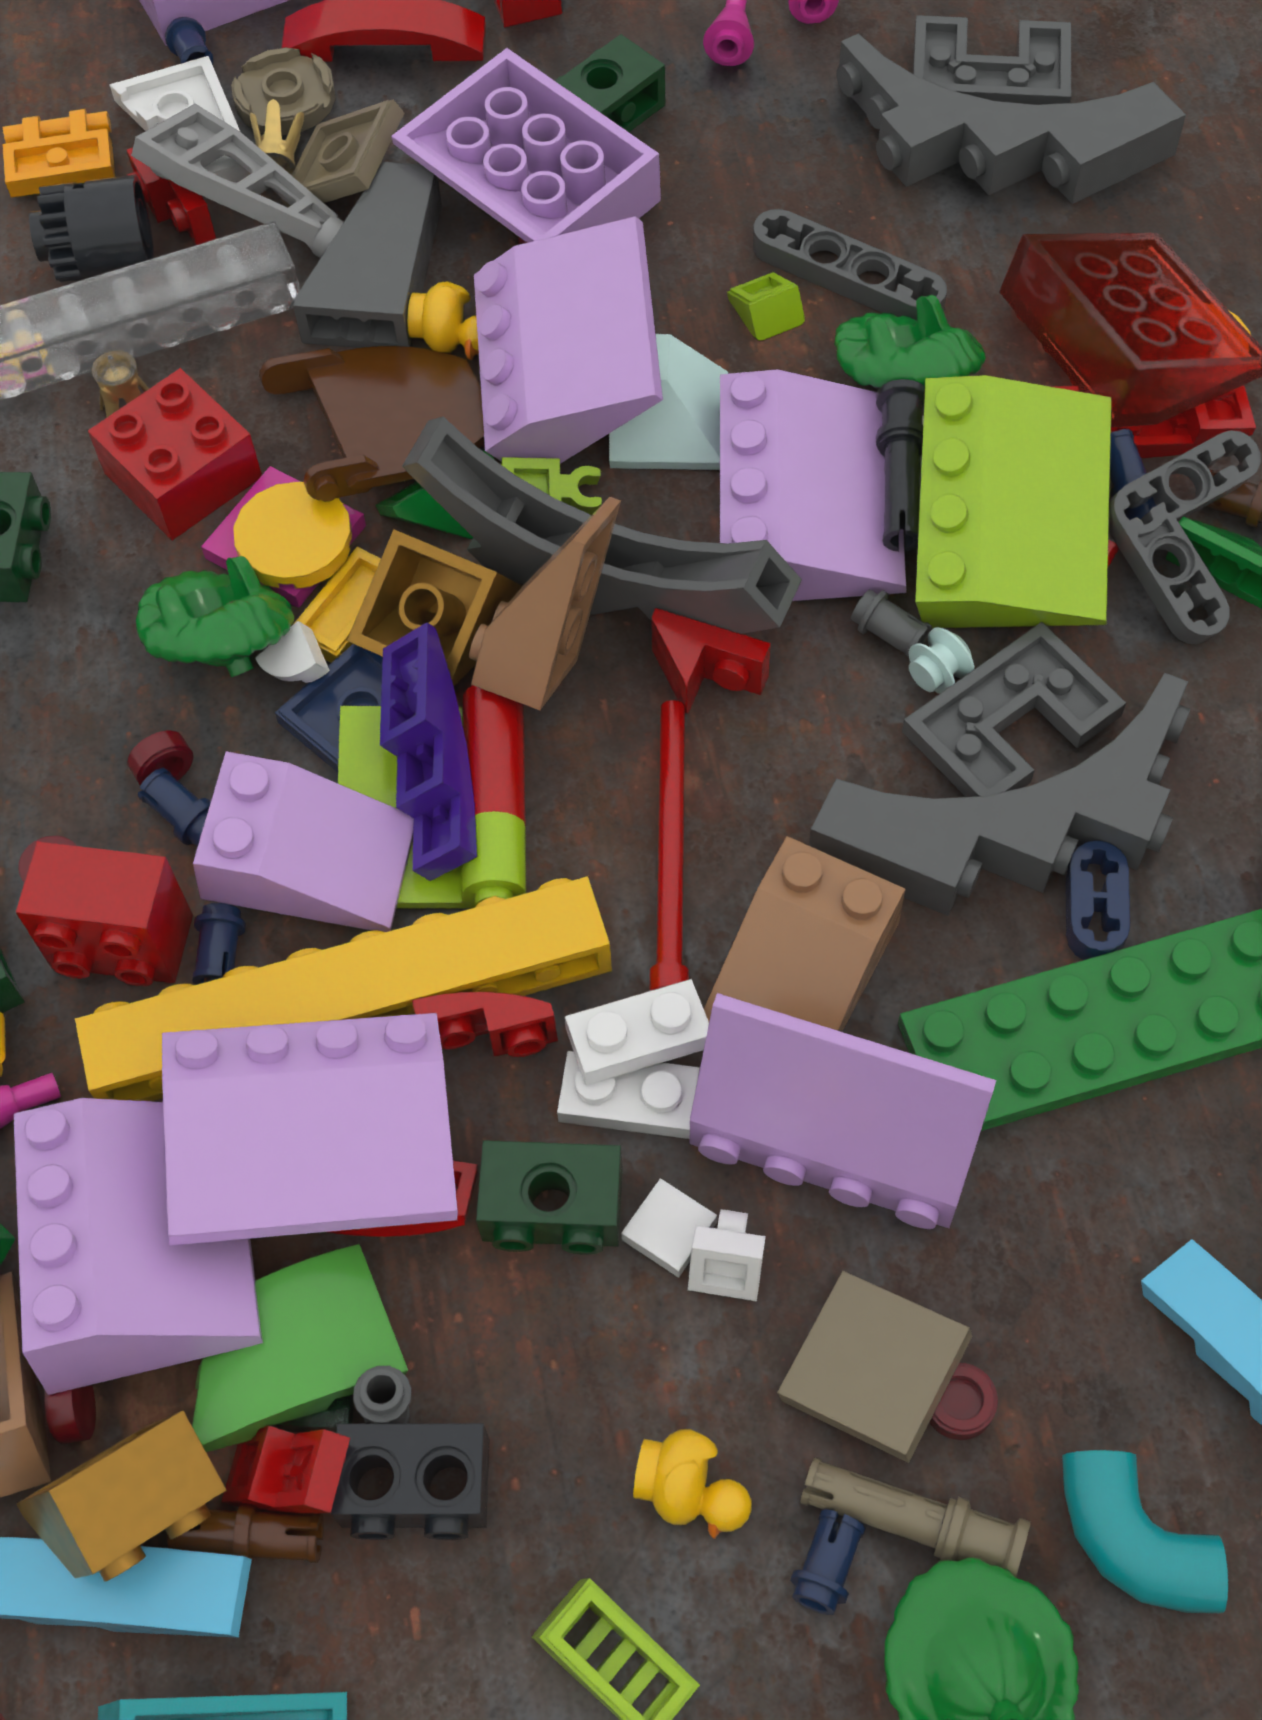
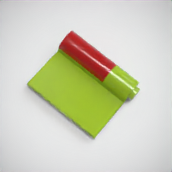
[338,685,526,909]

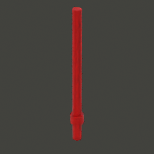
[649,700,689,991]

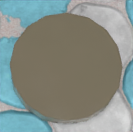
[231,48,336,135]

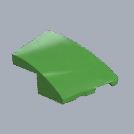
[192,1244,408,1452]

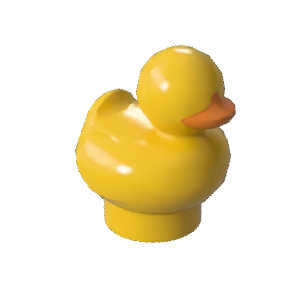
[407,281,479,360]
[633,1429,752,1539]

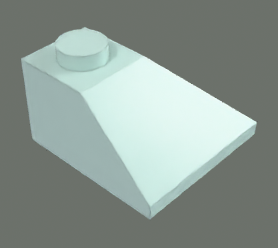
[609,334,728,470]

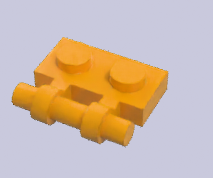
[3,109,115,198]

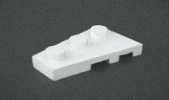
[109,56,250,182]

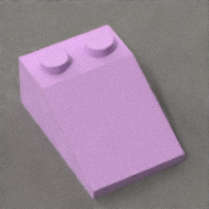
[193,751,414,932]

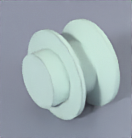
[909,627,974,694]

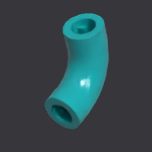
[1062,1450,1228,1613]

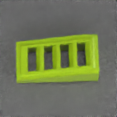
[532,1578,700,1720]

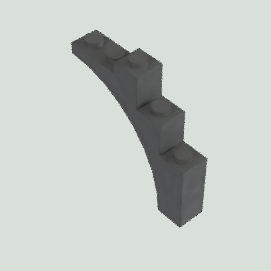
[836,33,1186,204]
[402,416,802,634]
[809,673,1191,916]

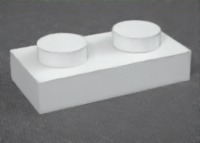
[565,979,709,1085]
[557,1051,699,1139]

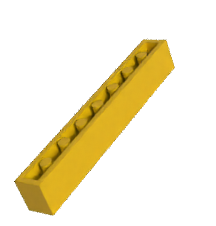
[75,876,612,1101]

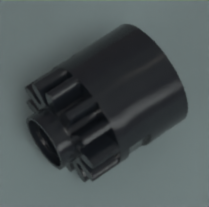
[29,174,155,282]

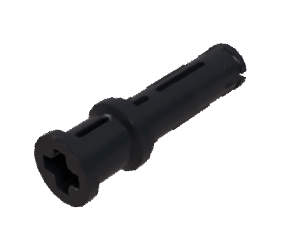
[876,379,925,552]

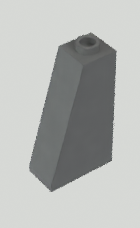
[293,162,442,348]

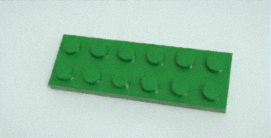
[898,909,1262,1131]

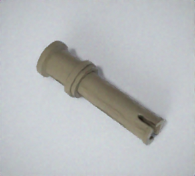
[800,1457,1031,1577]

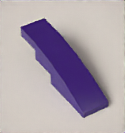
[380,622,477,881]

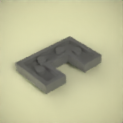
[912,15,1071,105]
[902,622,1126,797]

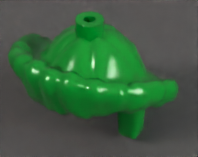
[834,295,986,388]
[136,556,294,677]
[884,1557,1079,1720]

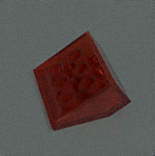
[999,233,1262,428]

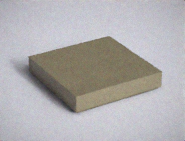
[280,99,405,208]
[777,1271,972,1463]

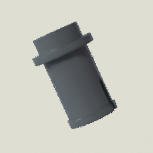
[851,589,932,658]
[353,1366,412,1424]

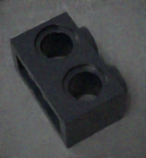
[331,1423,490,1540]

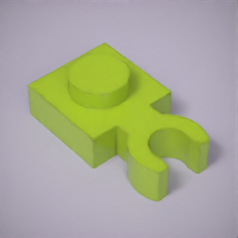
[500,457,602,515]

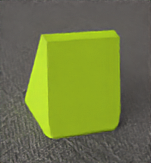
[727,272,805,341]

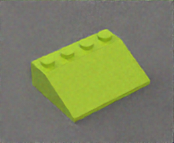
[915,375,1112,628]

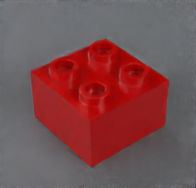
[88,368,262,541]
[16,841,193,986]

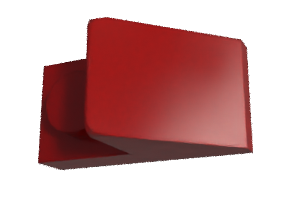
[651,608,771,714]

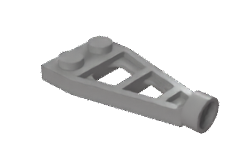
[131,104,344,258]

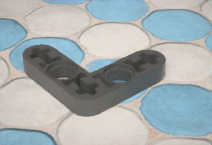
[1109,430,1261,645]

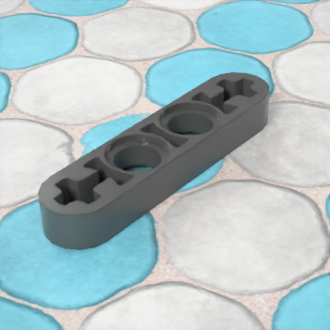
[753,209,947,320]

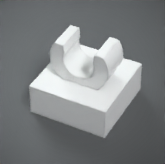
[688,1209,766,1301]

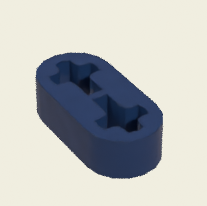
[1065,841,1130,960]

